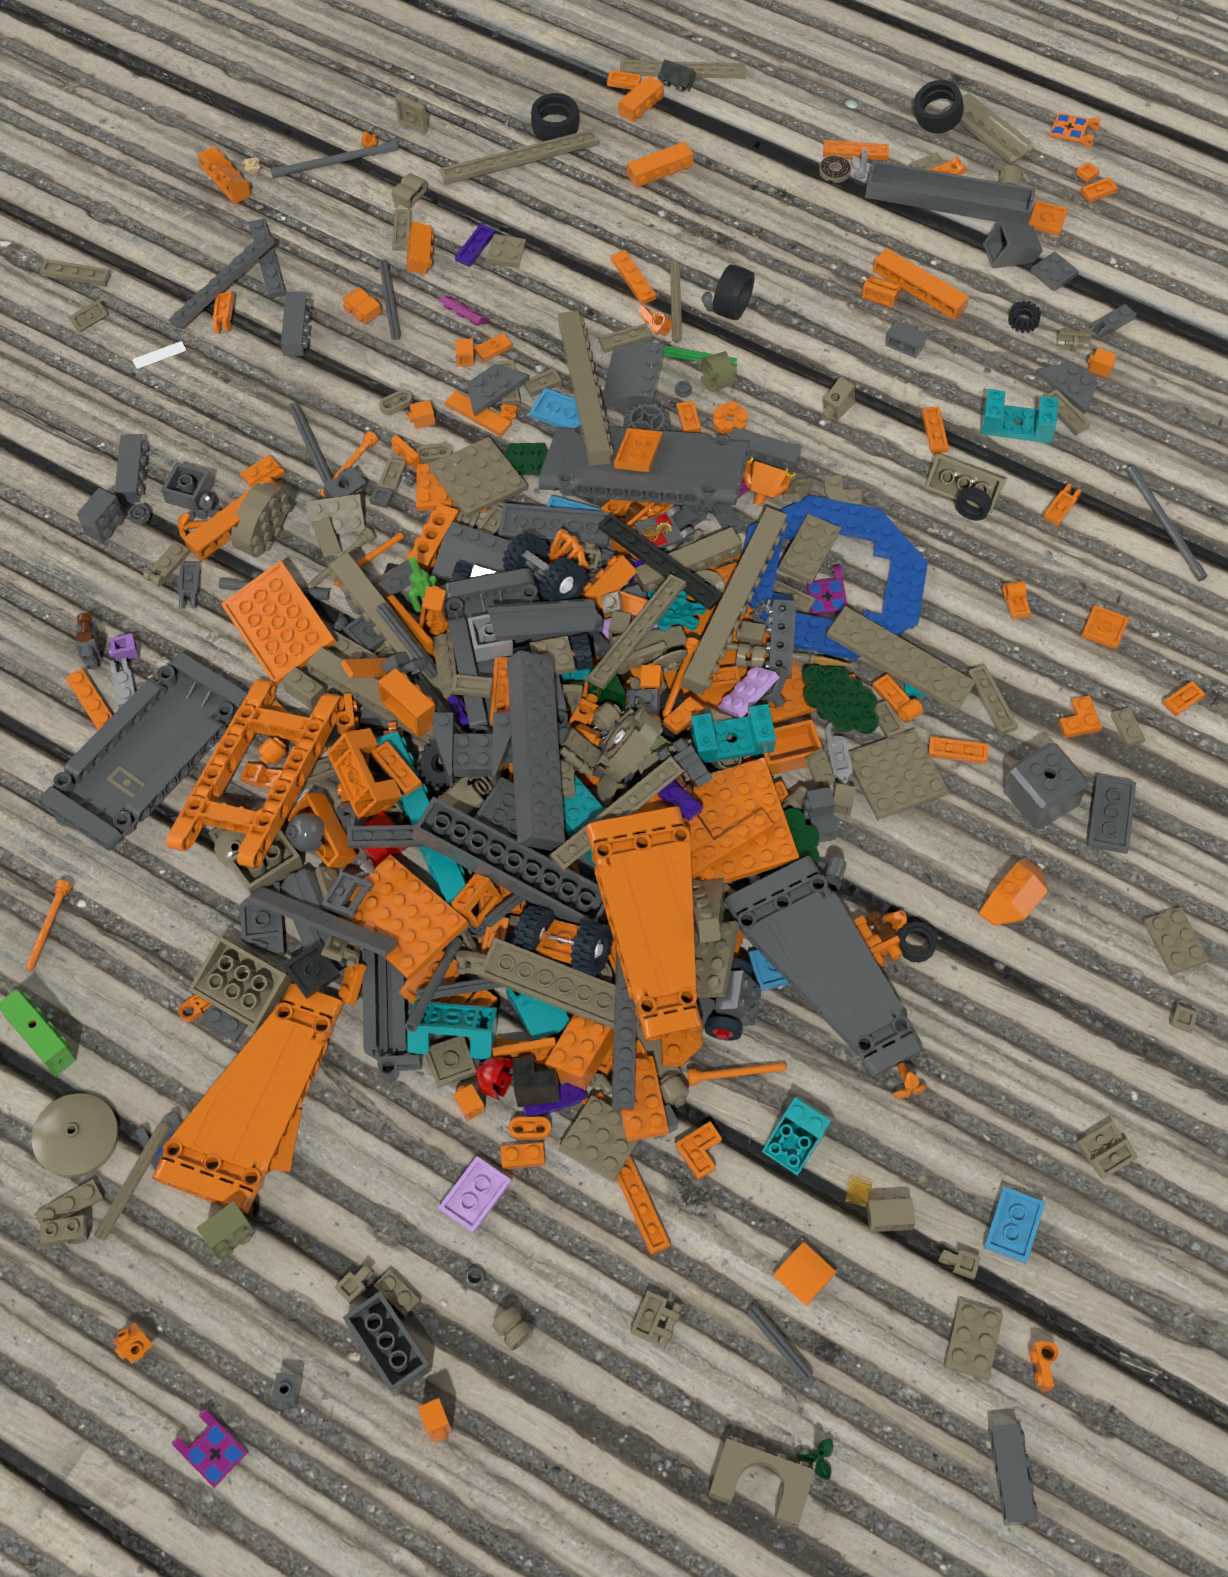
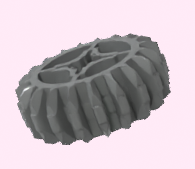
[623,402,671,431]

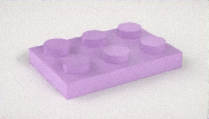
[718,666,780,718]
[438,1156,512,1234]

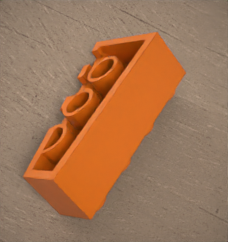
[197,146,251,205]
[419,586,450,637]
[286,793,357,868]

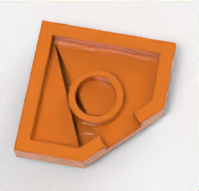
[660,1029,703,1067]

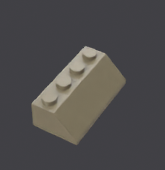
[925,453,1007,513]

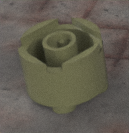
[699,351,737,391]

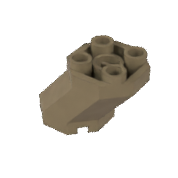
[437,777,493,818]

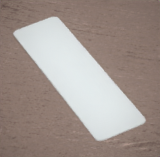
[132,341,186,369]

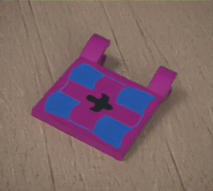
[806,566,848,615]
[172,1409,248,1488]

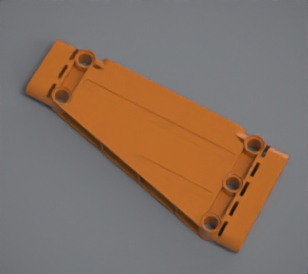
[585,807,703,1042]
[152,983,344,1214]

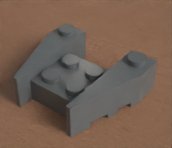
[433,713,512,786]

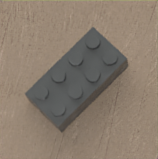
[343,1291,432,1397]

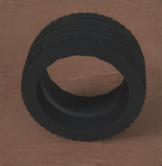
[914,80,964,133]
[531,93,579,141]
[713,264,755,320]

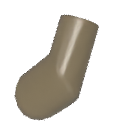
[588,1073,612,1095]

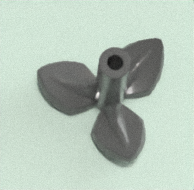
[193,492,221,519]

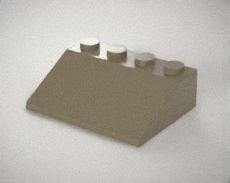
[188,936,292,1030]

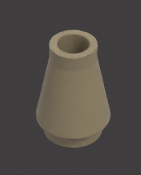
[783,786,808,811]

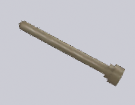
[306,528,375,589]

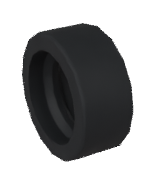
[955,487,992,521]
[898,921,937,963]

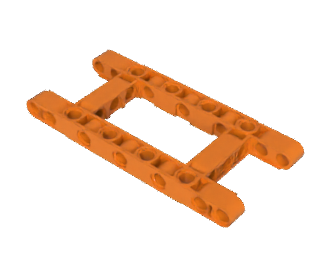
[166,679,345,869]

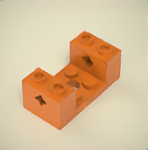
[327,728,402,820]

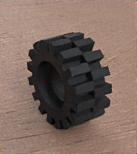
[1008,300,1041,333]

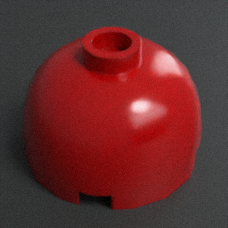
[475,1056,513,1100]

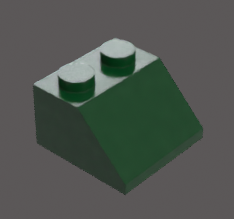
[588,667,625,712]

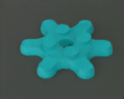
[647,590,707,631]

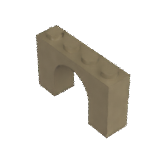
[709,1437,815,1529]

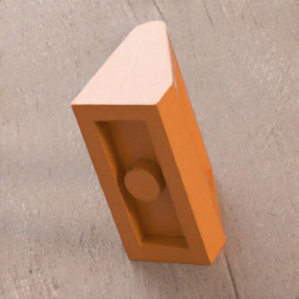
[861,276,903,308]
[451,873,502,928]

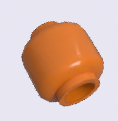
[258,737,287,765]

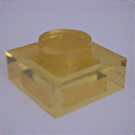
[845,1179,872,1207]

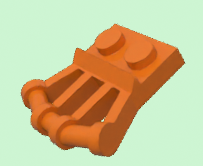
[546,529,589,570]

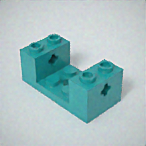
[980,389,1059,444]
[690,704,776,763]
[407,1001,497,1059]

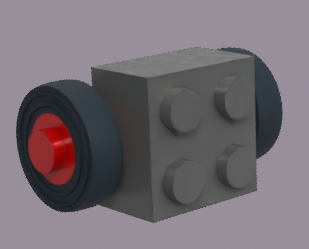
[705,958,761,1041]

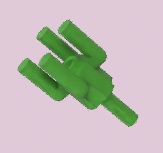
[408,557,439,612]

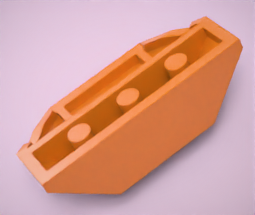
[979,858,1048,926]

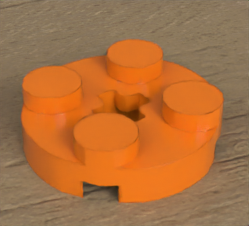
[713,401,748,434]

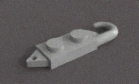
[825,722,853,784]

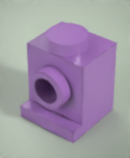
[108,633,139,662]

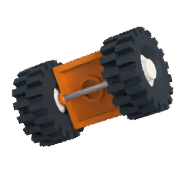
[514,906,613,976]

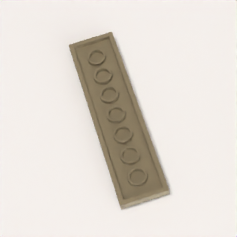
[826,606,976,712]
[478,938,647,1033]

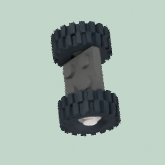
[502,532,587,601]

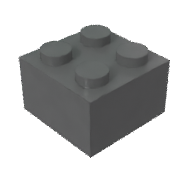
[161,462,213,511]
[77,488,124,544]

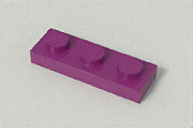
[438,295,489,326]

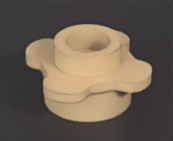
[243,157,260,174]

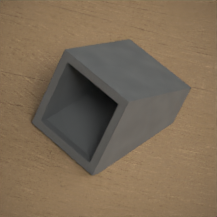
[983,219,1043,268]

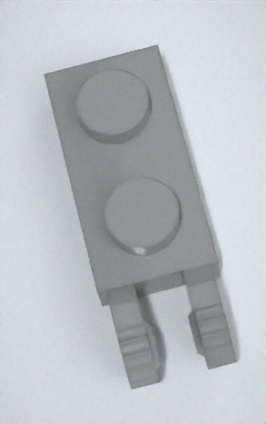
[110,658,135,708]

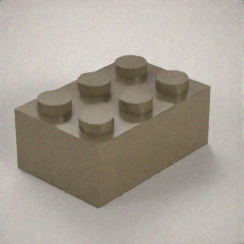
[228,830,303,895]

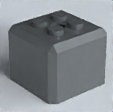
[1003,743,1088,829]

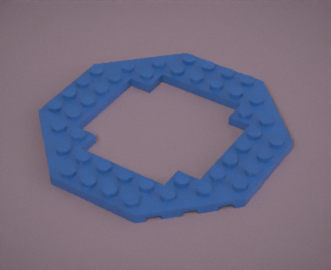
[742,495,928,660]

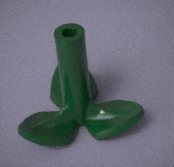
[796,1438,834,1480]

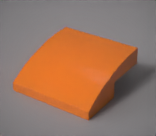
[773,1242,837,1306]

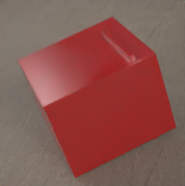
[360,811,408,867]

